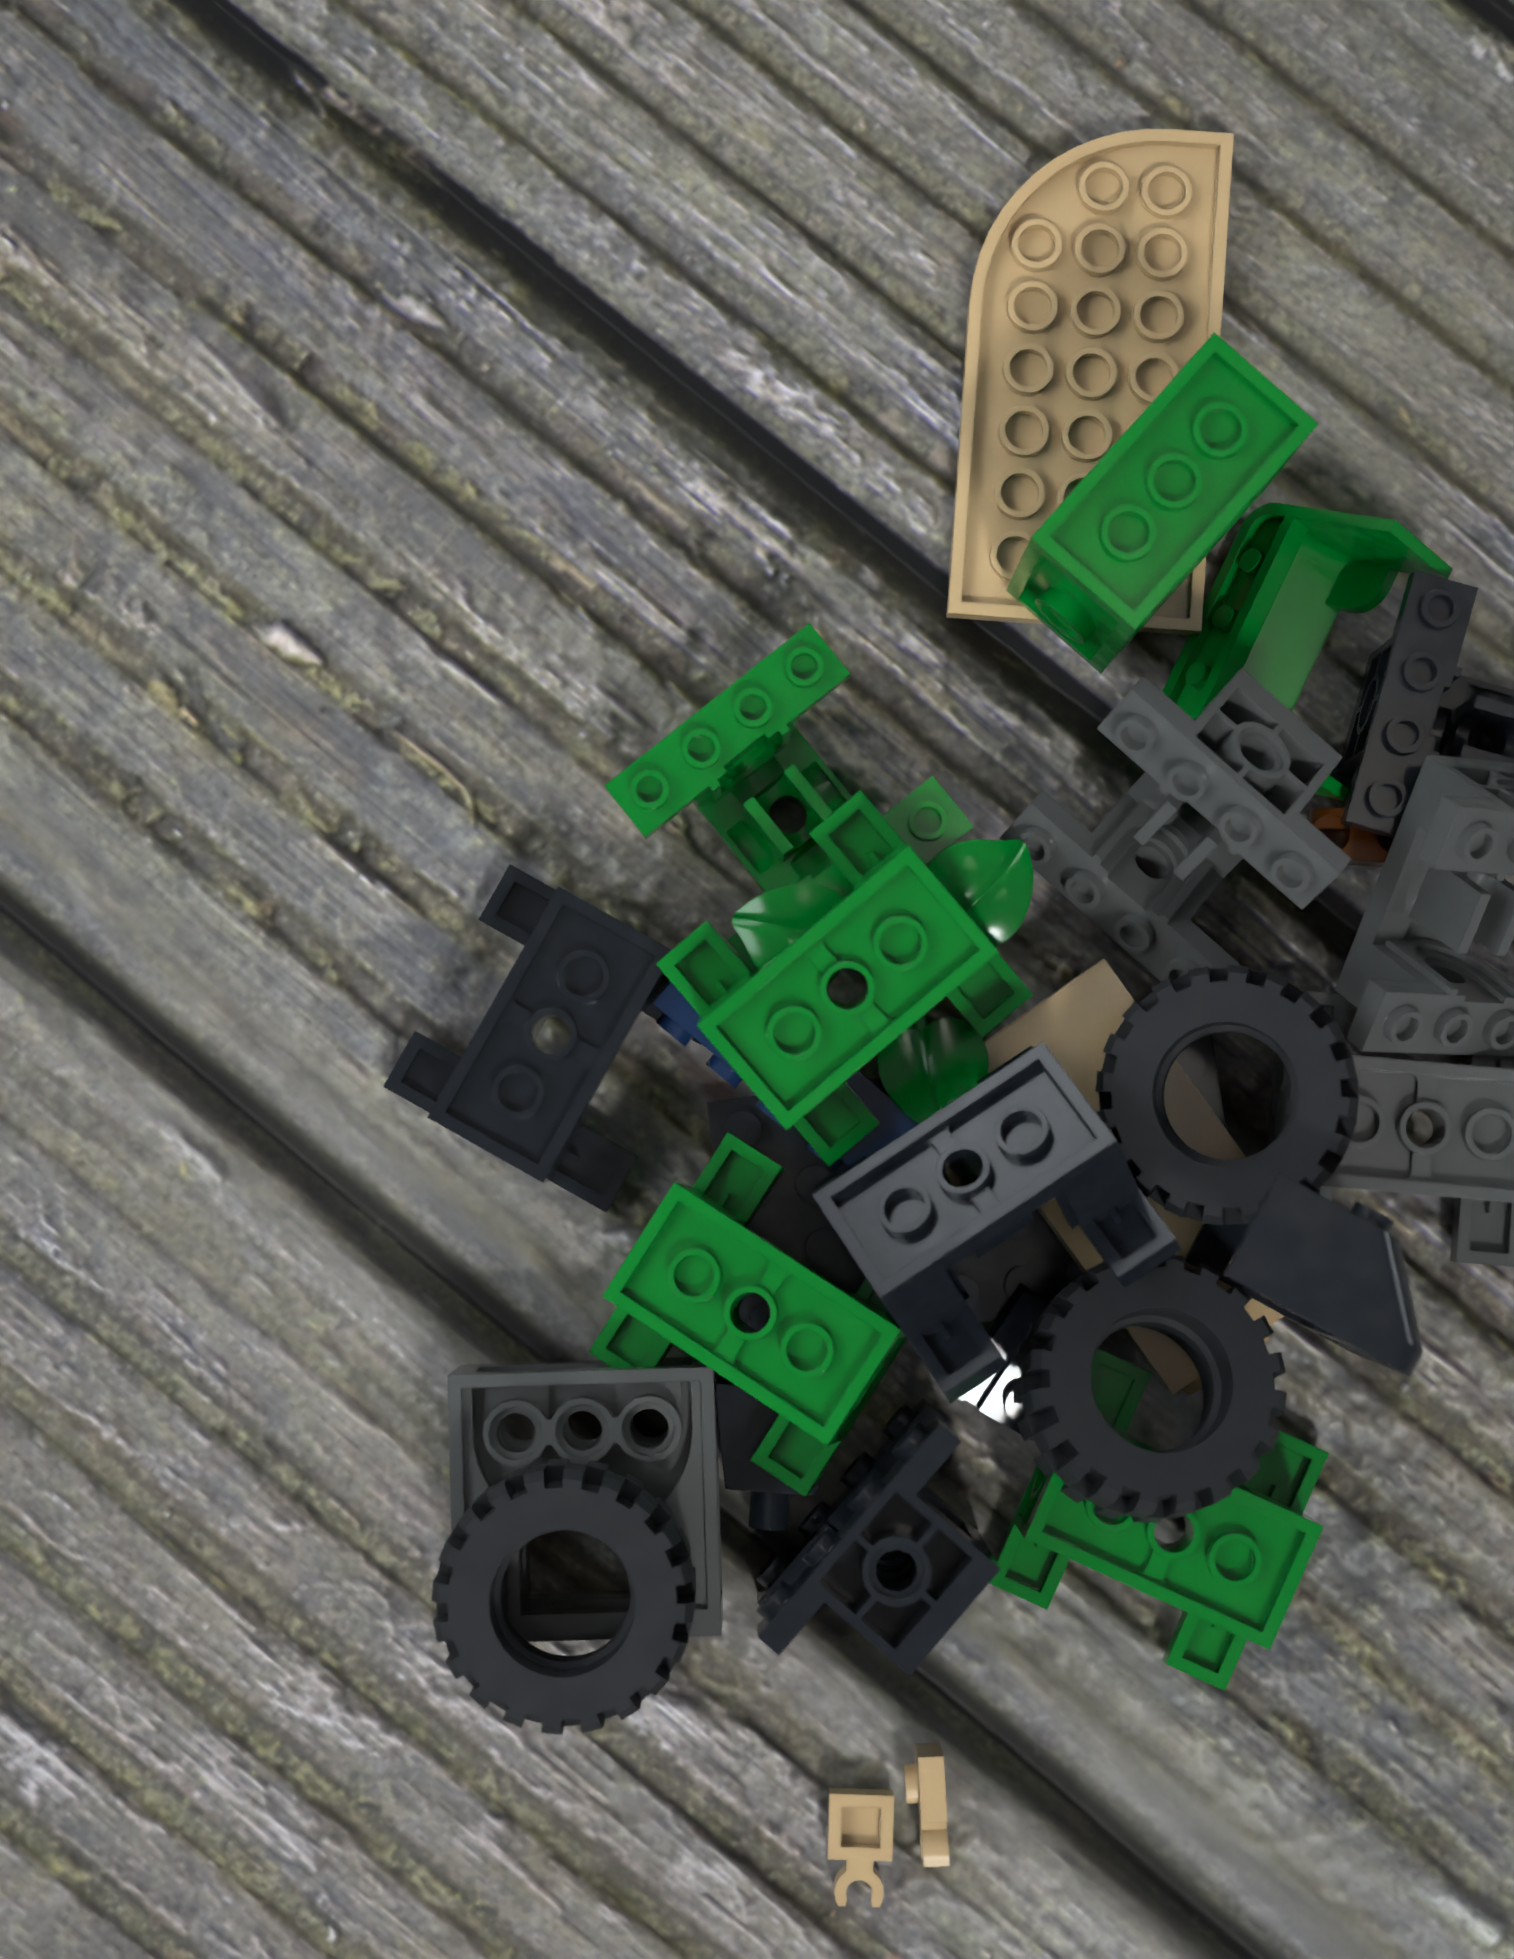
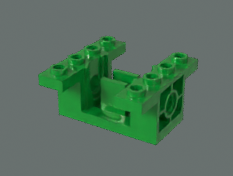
[604,623,974,974]
[656,790,1033,1166]
[588,1132,907,1497]
[989,1348,1329,1691]

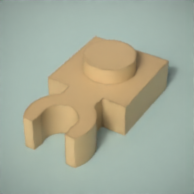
[903,1742,950,1867]
[827,1788,894,1908]

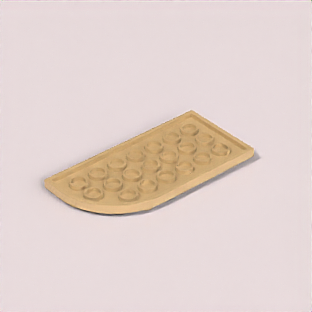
[946,129,1234,635]

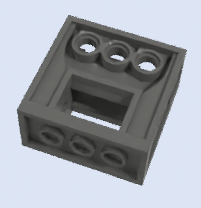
[447,1357,723,1642]

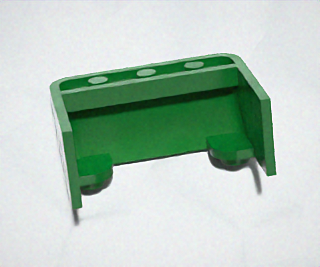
[1162,502,1453,801]

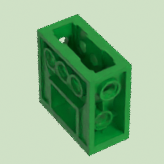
[1006,332,1319,674]

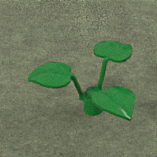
[732,839,1034,1124]

